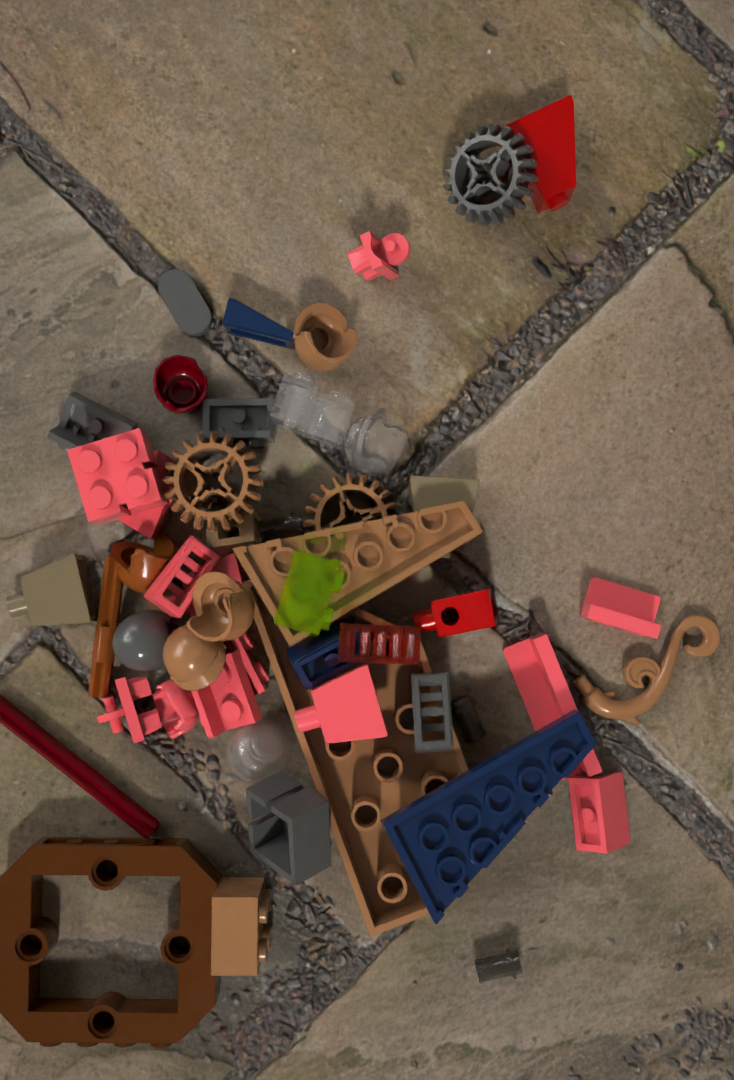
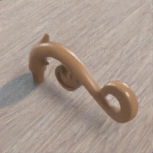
[573,614,721,726]

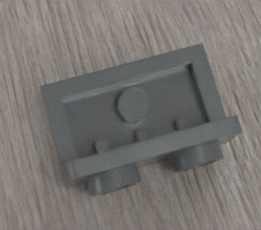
[47,392,138,451]
[200,398,275,449]

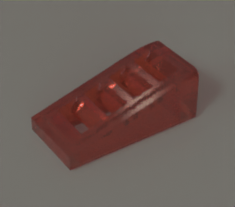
[338,623,421,665]

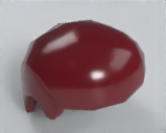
[153,355,208,414]

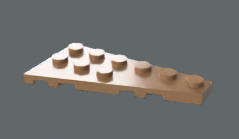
[232,500,483,647]

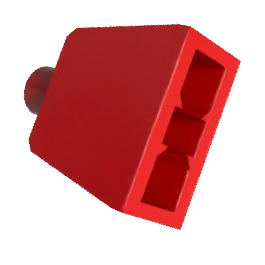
[413,587,499,638]

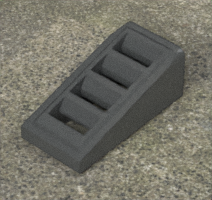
[411,672,454,753]

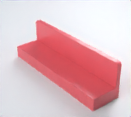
[503,633,603,782]

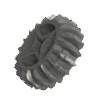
[442,123,539,226]

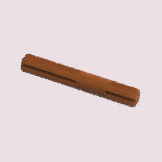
[88,555,123,698]

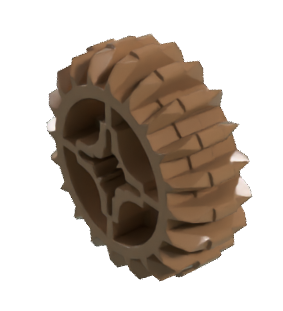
[162,431,264,532]
[303,473,397,531]

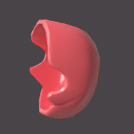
[153,679,199,739]

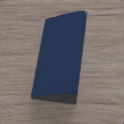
[287,616,373,690]

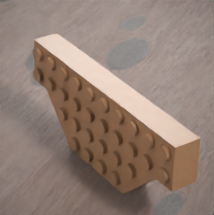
[241,580,469,937]

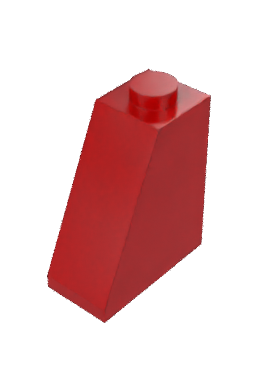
[506,95,576,213]

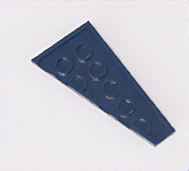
[380,709,596,925]

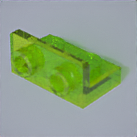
[273,550,345,637]

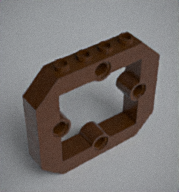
[0,837,222,1048]

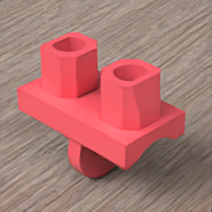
[347,231,411,281]
[96,676,162,744]

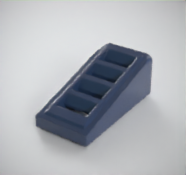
[222,297,295,349]

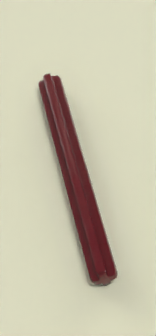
[0,695,160,839]

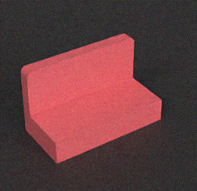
[580,577,661,639]
[568,771,630,854]

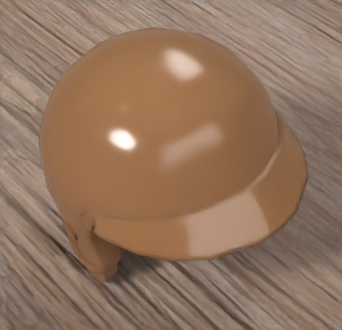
[293,302,358,372]
[187,572,254,642]
[162,625,229,691]

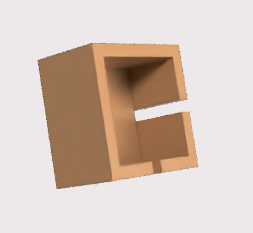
[211,877,272,976]

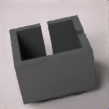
[246,771,332,885]

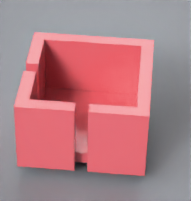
[67,428,169,525]

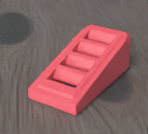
[144,535,221,618]

